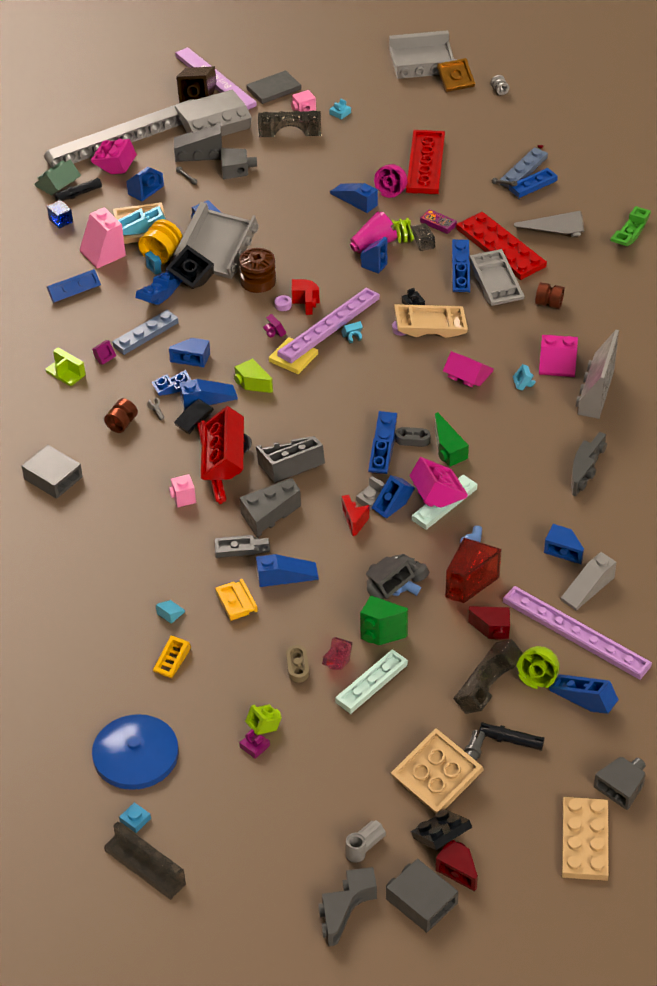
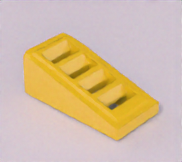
[153,635,191,679]

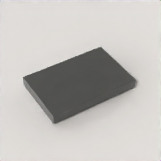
[247,70,301,104]

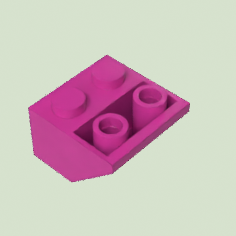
[91,139,137,175]

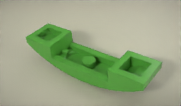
[610,206,651,246]

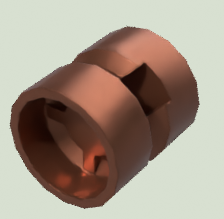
[535,282,565,309]
[104,398,138,433]

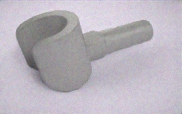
[147,398,164,420]

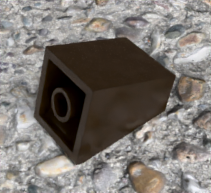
[176,66,217,103]

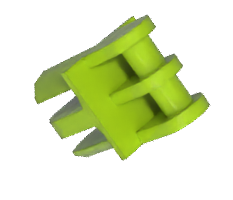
[391,218,414,243]

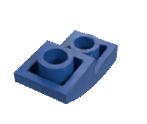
[152,370,191,395]

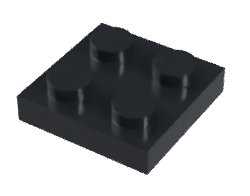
[411,810,472,850]

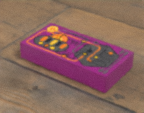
[420,209,457,234]

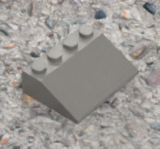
[175,89,252,136]
[576,330,619,419]

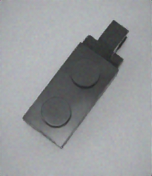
[215,535,270,558]

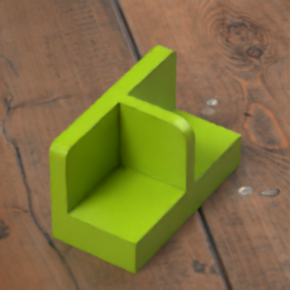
[46,347,86,386]

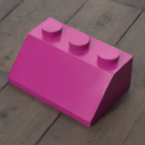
[409,457,468,508]

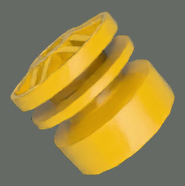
[138,219,183,264]

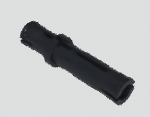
[54,178,102,203]
[479,722,545,751]

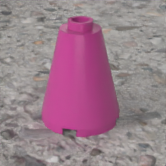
[350,211,398,253]

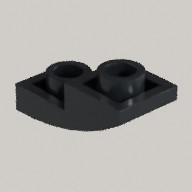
[174,399,214,435]

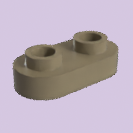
[286,645,309,682]

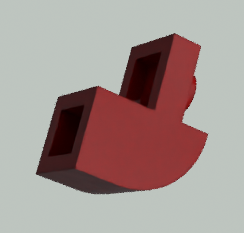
[292,279,320,315]

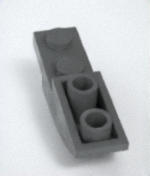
[571,432,607,496]

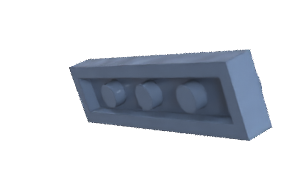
[500,147,548,188]
[112,310,179,355]

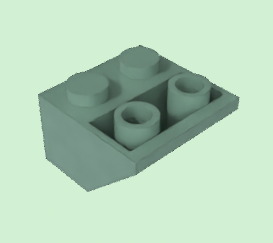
[34,159,81,196]

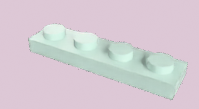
[412,475,477,530]
[335,649,408,714]

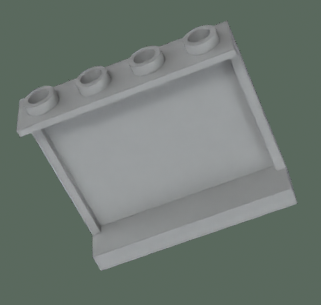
[389,30,457,79]
[174,202,259,279]

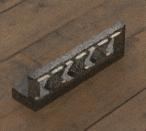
[104,821,186,900]

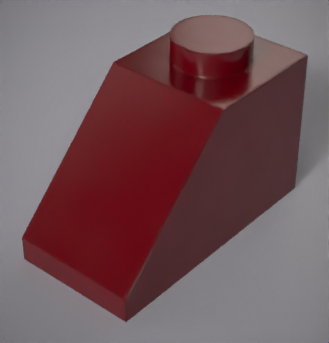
[468,606,510,640]
[435,840,478,892]

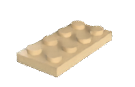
[562,797,609,881]

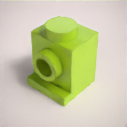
[245,704,282,735]

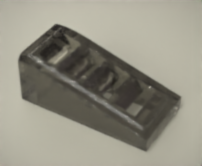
[411,223,436,251]

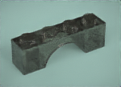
[258,110,321,137]
[453,639,523,714]

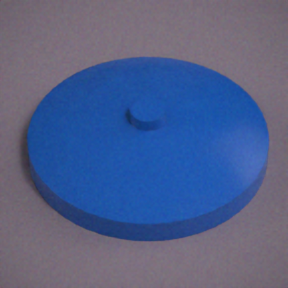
[92,714,179,790]

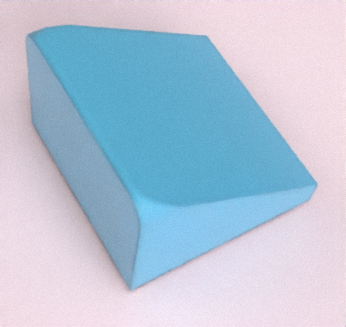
[156,600,185,624]

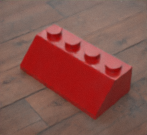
[201,406,244,480]

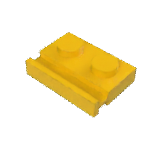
[215,579,258,621]

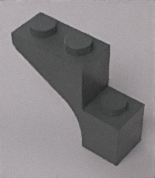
[318,867,377,946]

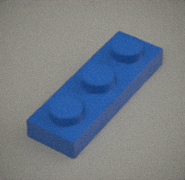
[509,168,558,198]
[47,269,101,303]

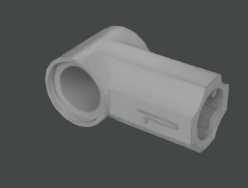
[345,820,386,863]

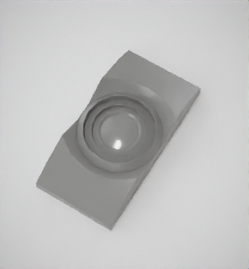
[469,249,525,306]

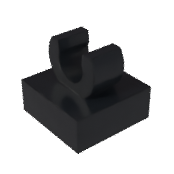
[402,288,425,305]

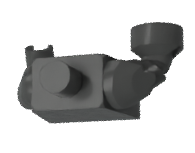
[366,554,430,602]

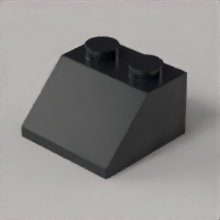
[166,245,214,289]

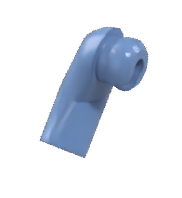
[460,526,482,547]
[392,581,421,596]

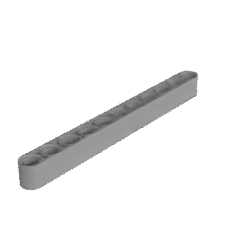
[44,99,194,168]

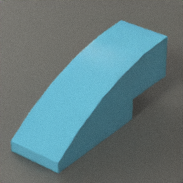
[118,206,166,235]

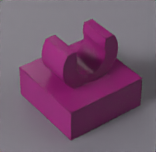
[263,314,286,338]
[92,340,116,365]
[239,729,270,759]

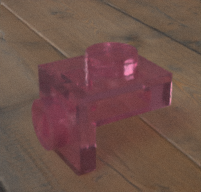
[322,637,353,670]

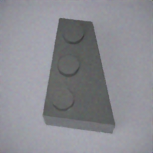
[174,122,223,162]
[256,436,325,483]
[240,478,301,538]

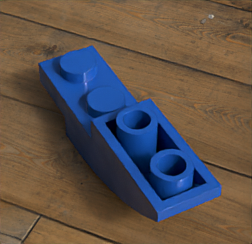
[452,239,470,292]
[135,271,182,305]
[368,411,397,474]

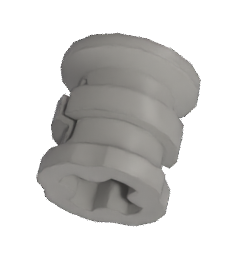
[490,75,510,95]

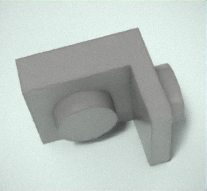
[356,476,385,510]

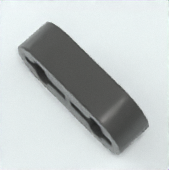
[395,427,431,447]

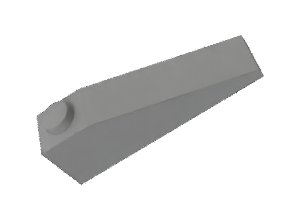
[514,211,585,237]

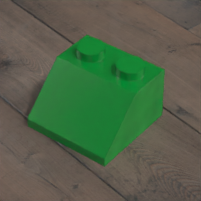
[360,596,408,645]

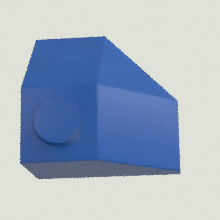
[126,167,164,202]

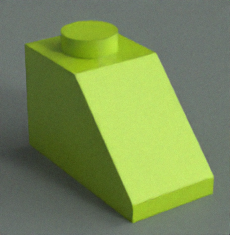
[234,358,273,393]

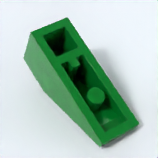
[434,412,469,467]

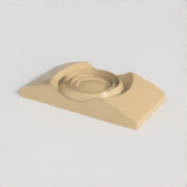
[394,304,468,338]

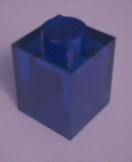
[47,200,73,229]

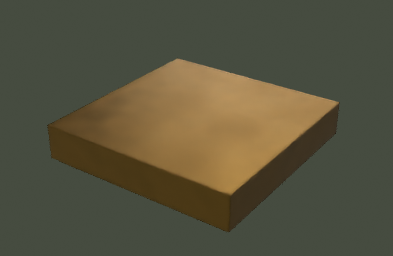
[437,58,475,92]

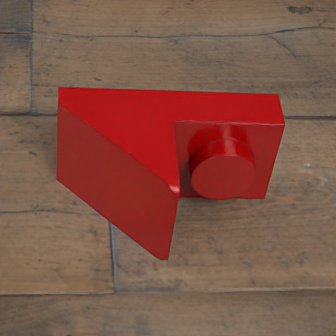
[342,494,370,536]

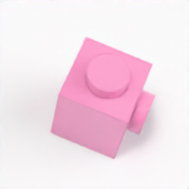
[291,90,316,116]
[169,474,196,507]

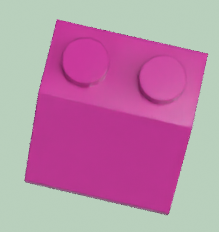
[539,335,578,377]
[443,351,494,388]

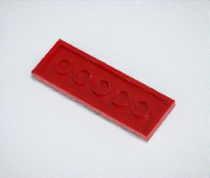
[406,130,445,195]
[456,211,547,280]

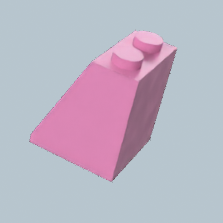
[80,207,126,269]

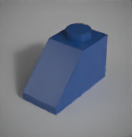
[360,237,387,274]
[169,338,210,367]
[372,475,415,518]
[544,524,584,564]

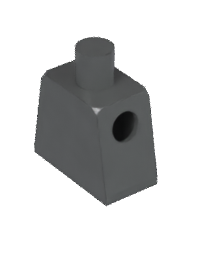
[221,148,257,180]
[594,757,646,810]

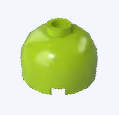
[516,646,560,689]

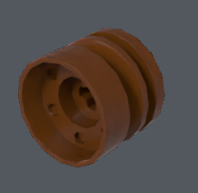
[239,248,276,293]

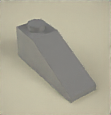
[561,552,617,611]

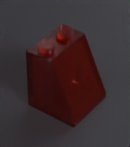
[445,538,502,603]

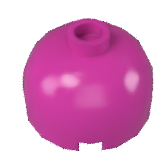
[374,164,407,198]

